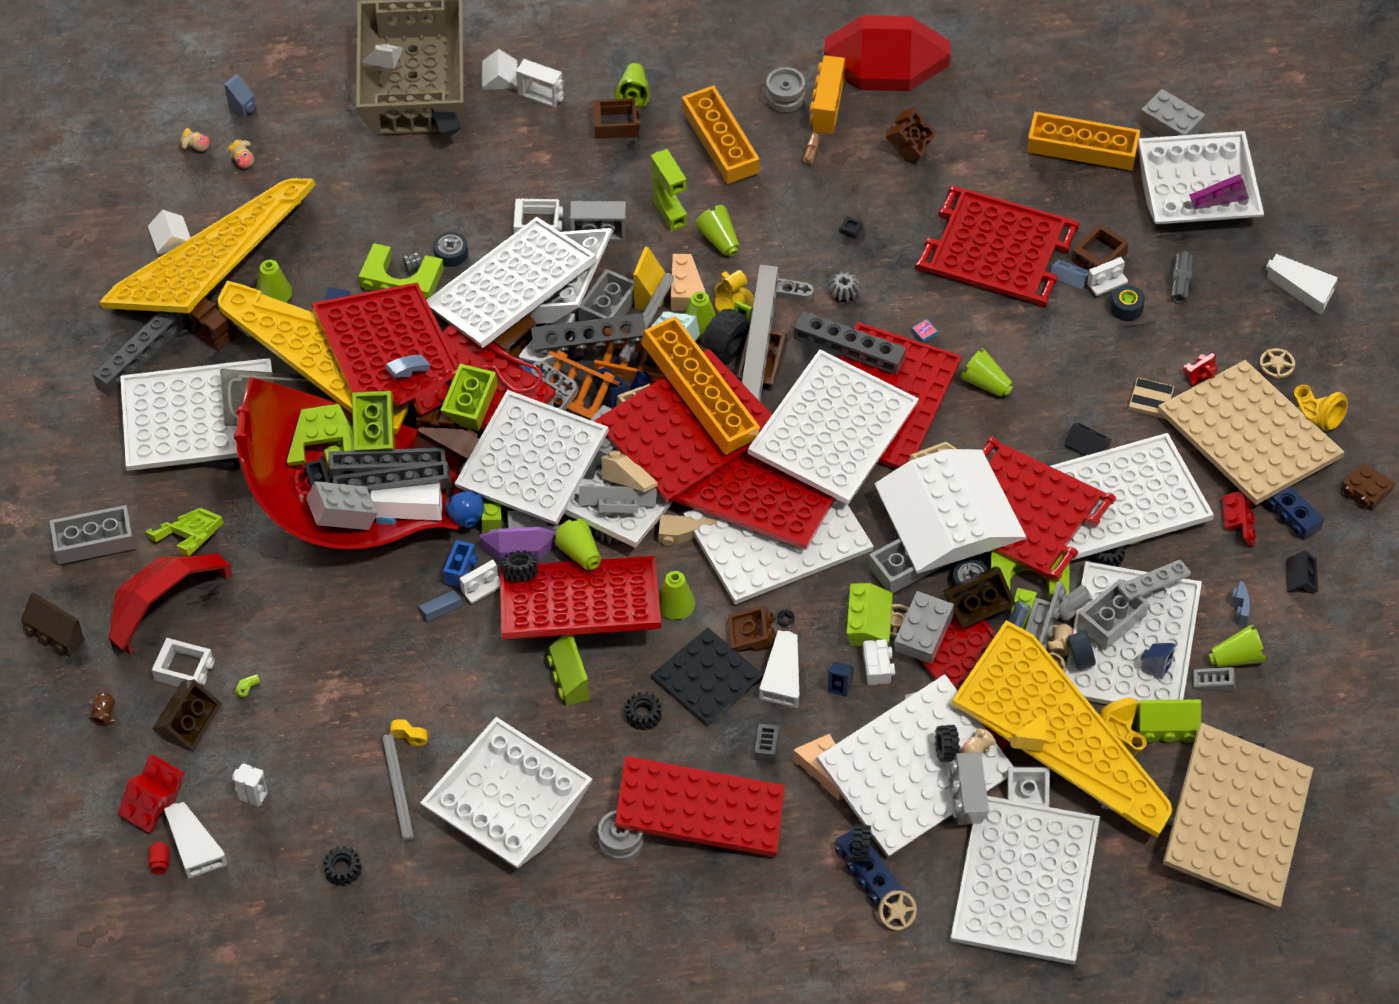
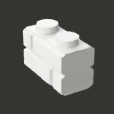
[863,639,895,685]
[232,763,268,807]

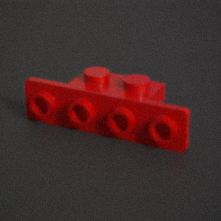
[393,369,457,415]
[1222,490,1257,547]

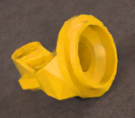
[714,270,755,312]
[1294,385,1348,431]
[1099,697,1146,757]

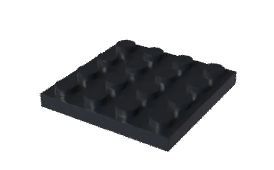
[651,627,764,727]

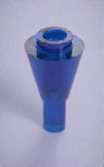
[629,371,652,391]

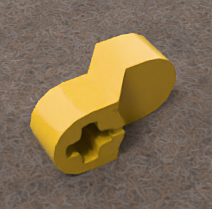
[390,720,428,746]

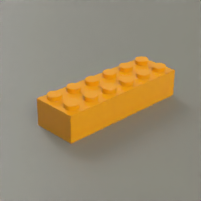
[682,86,760,184]
[1027,112,1140,171]

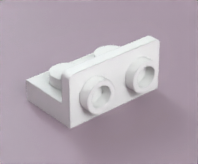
[1087,257,1128,296]
[460,560,500,604]

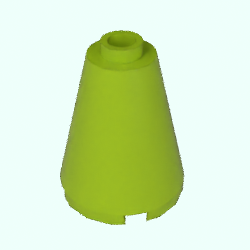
[615,63,650,107]
[694,205,740,257]
[256,260,292,303]
[685,291,716,340]
[960,348,1013,397]
[554,518,601,570]
[659,571,695,621]
[1208,625,1267,668]

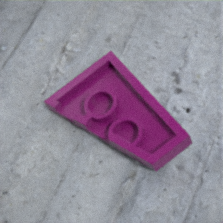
[1189,174,1249,210]

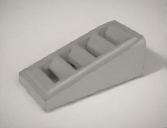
[1194,667,1236,691]

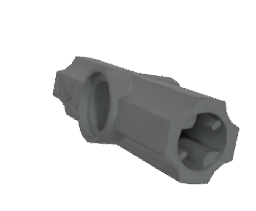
[1171,251,1193,304]

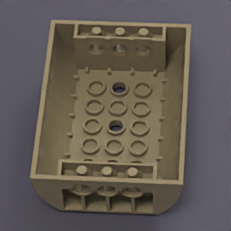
[356,0,463,134]

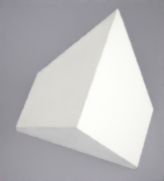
[361,44,403,69]

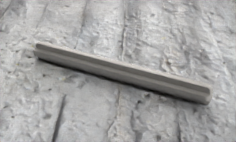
[620,273,674,362]
[383,734,414,841]

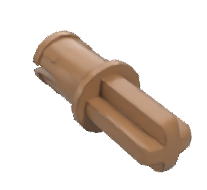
[803,133,821,165]

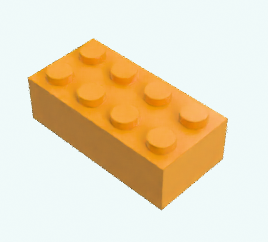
[810,56,845,134]

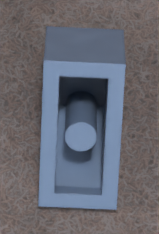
[224,74,256,118]

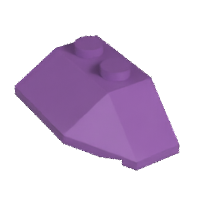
[480,527,557,563]

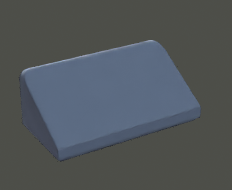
[1050,260,1089,289]
[419,590,462,622]
[1009,601,1031,628]

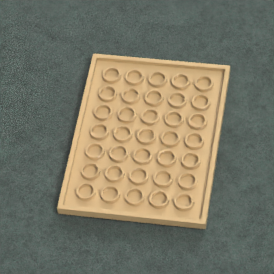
[1158,360,1344,505]
[1163,723,1313,910]

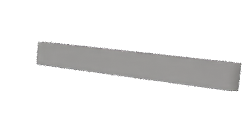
[742,265,779,401]

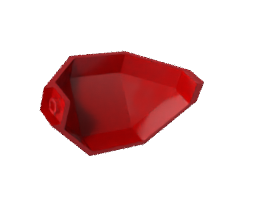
[824,15,950,91]
[109,553,233,655]

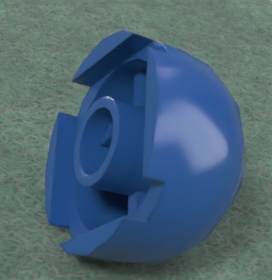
[445,491,485,528]

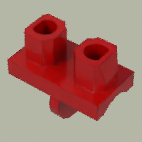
[1183,353,1218,386]

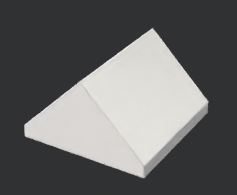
[482,49,517,90]
[148,210,190,254]
[1006,767,1050,807]

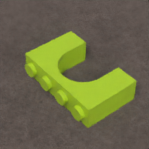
[651,149,687,231]
[359,243,444,300]
[990,552,1070,602]

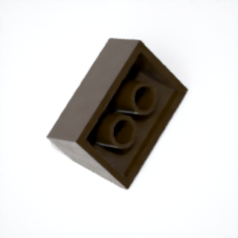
[943,566,1016,629]
[21,592,85,657]
[152,679,222,751]

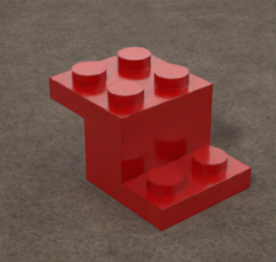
[117,754,185,833]

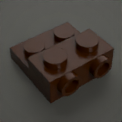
[1340,463,1395,511]
[728,605,776,651]

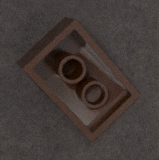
[737,327,788,385]
[416,427,479,462]

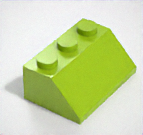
[441,364,498,431]
[352,391,395,451]
[847,583,893,646]
[547,635,589,706]
[1136,700,1201,743]

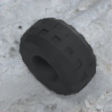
[701,308,750,364]

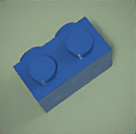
[443,540,478,588]

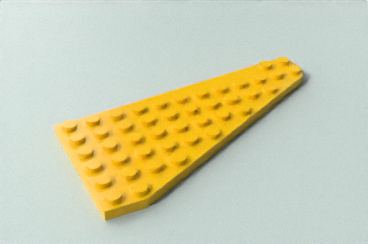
[100,178,316,313]
[218,281,412,434]
[951,620,1172,838]

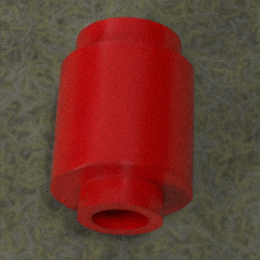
[149,842,170,874]

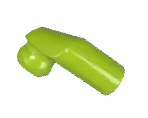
[236,674,260,698]

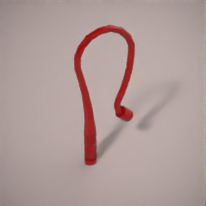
[483,342,542,393]

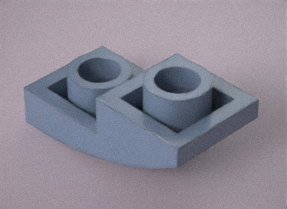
[386,355,430,378]
[1232,581,1250,627]

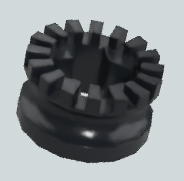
[777,609,795,628]

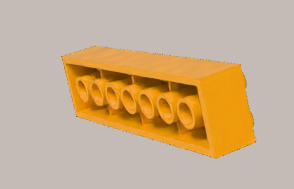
[641,316,760,455]

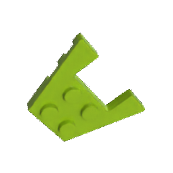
[287,404,355,466]
[145,508,224,556]

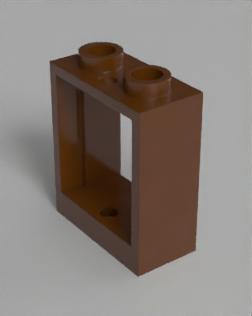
[593,98,641,139]
[1072,224,1129,271]
[491,315,536,363]

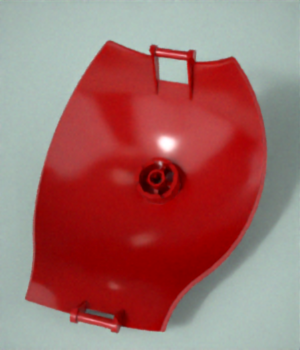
[233,377,461,549]

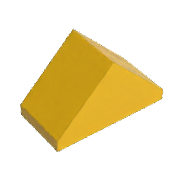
[1010,714,1046,751]

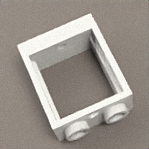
[516,59,564,108]
[514,199,563,234]
[152,638,214,687]

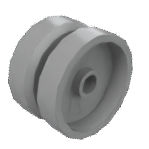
[766,67,805,113]
[598,810,644,863]

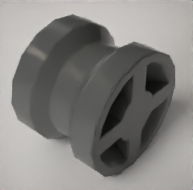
[403,252,421,273]

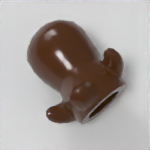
[89,693,115,726]

